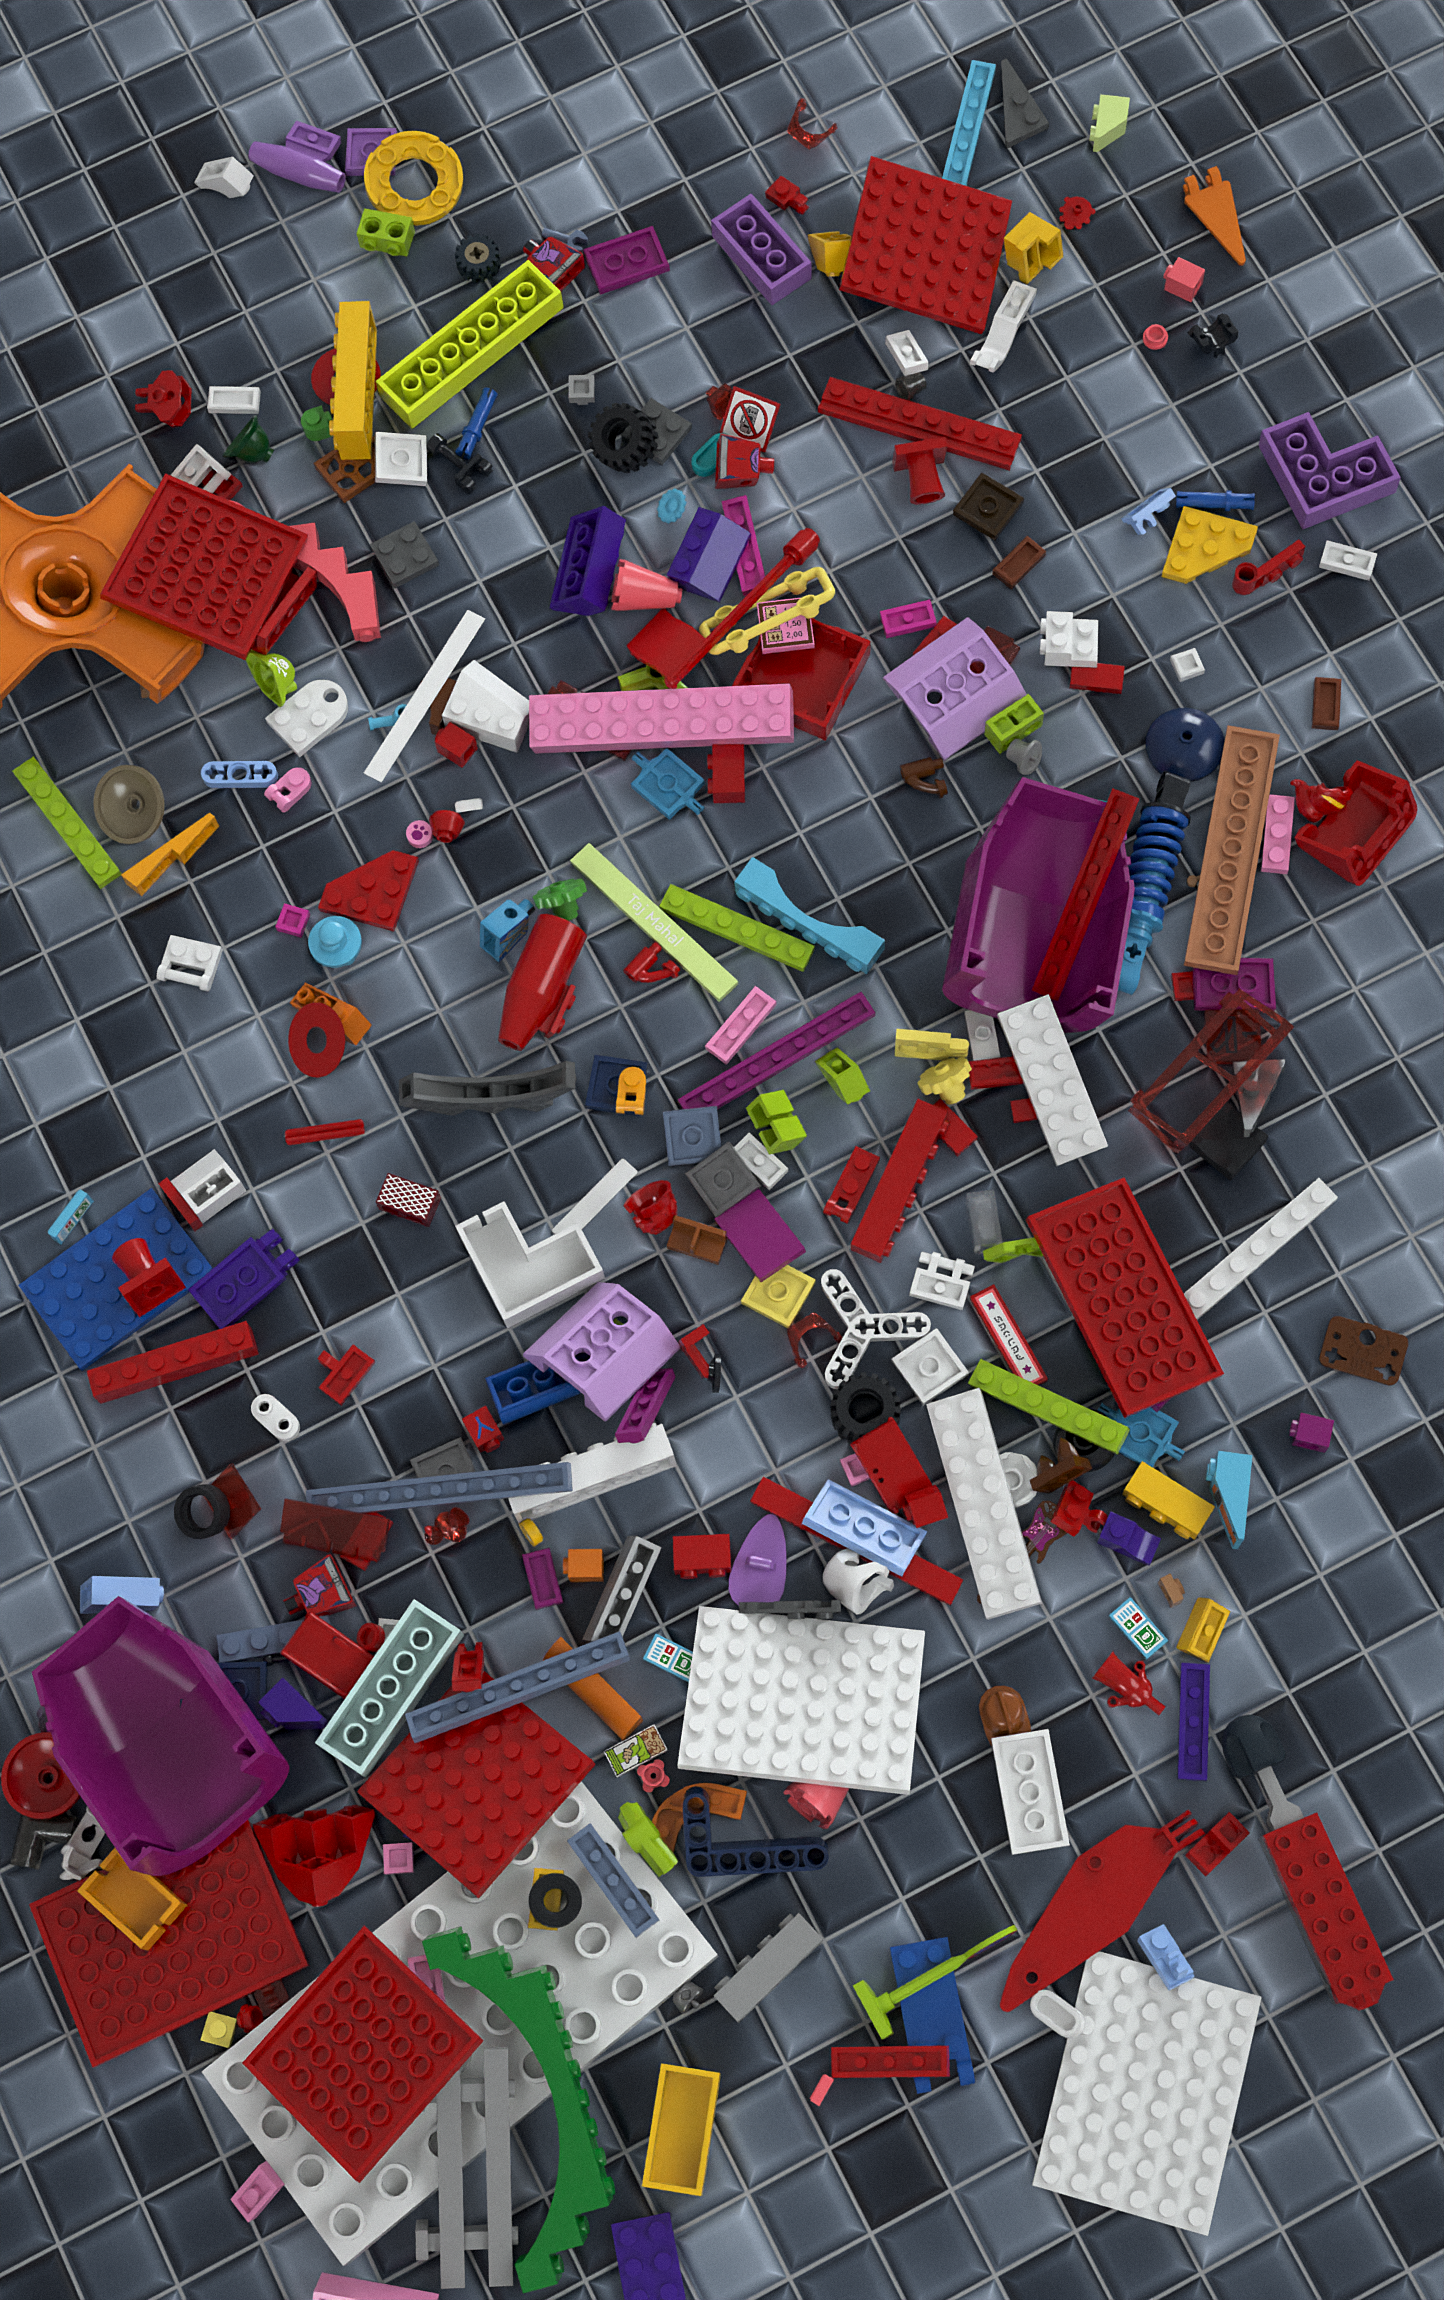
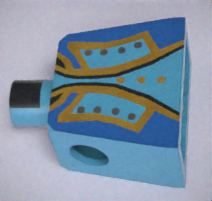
[480,899,535,962]

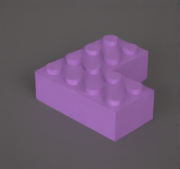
[1258,412,1401,530]

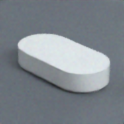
[1030,1990,1085,2038]

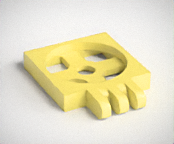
[895,1029,969,1061]

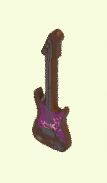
[977,1501,1068,1604]

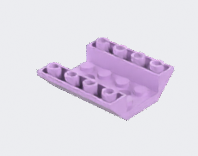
[883,617,1027,761]
[523,1282,680,1422]

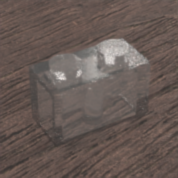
[966,1190,1003,1254]

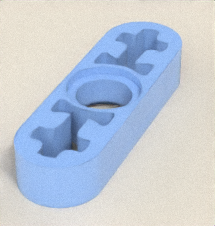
[201,761,278,788]

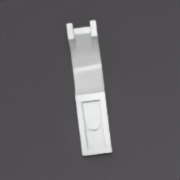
[970,281,1037,372]

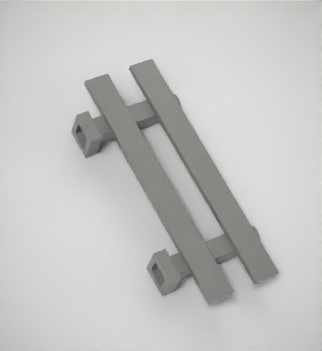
[415,2047,518,2289]

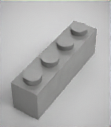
[582,1536,661,1643]
[714,1913,823,2023]

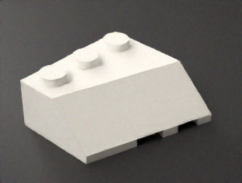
[442,660,529,753]

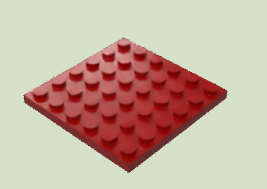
[839,156,1012,334]
[100,473,308,661]
[357,1671,596,1899]
[242,1926,484,2183]

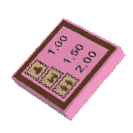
[757,598,814,654]

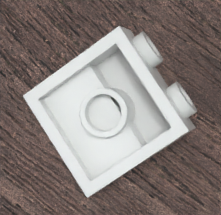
[1040,611,1098,668]

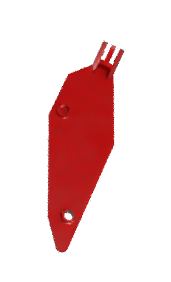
[1000,1809,1205,2012]

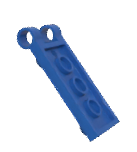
[890,1937,975,2094]

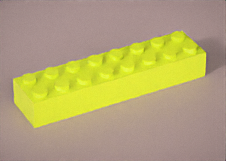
[376,260,563,429]

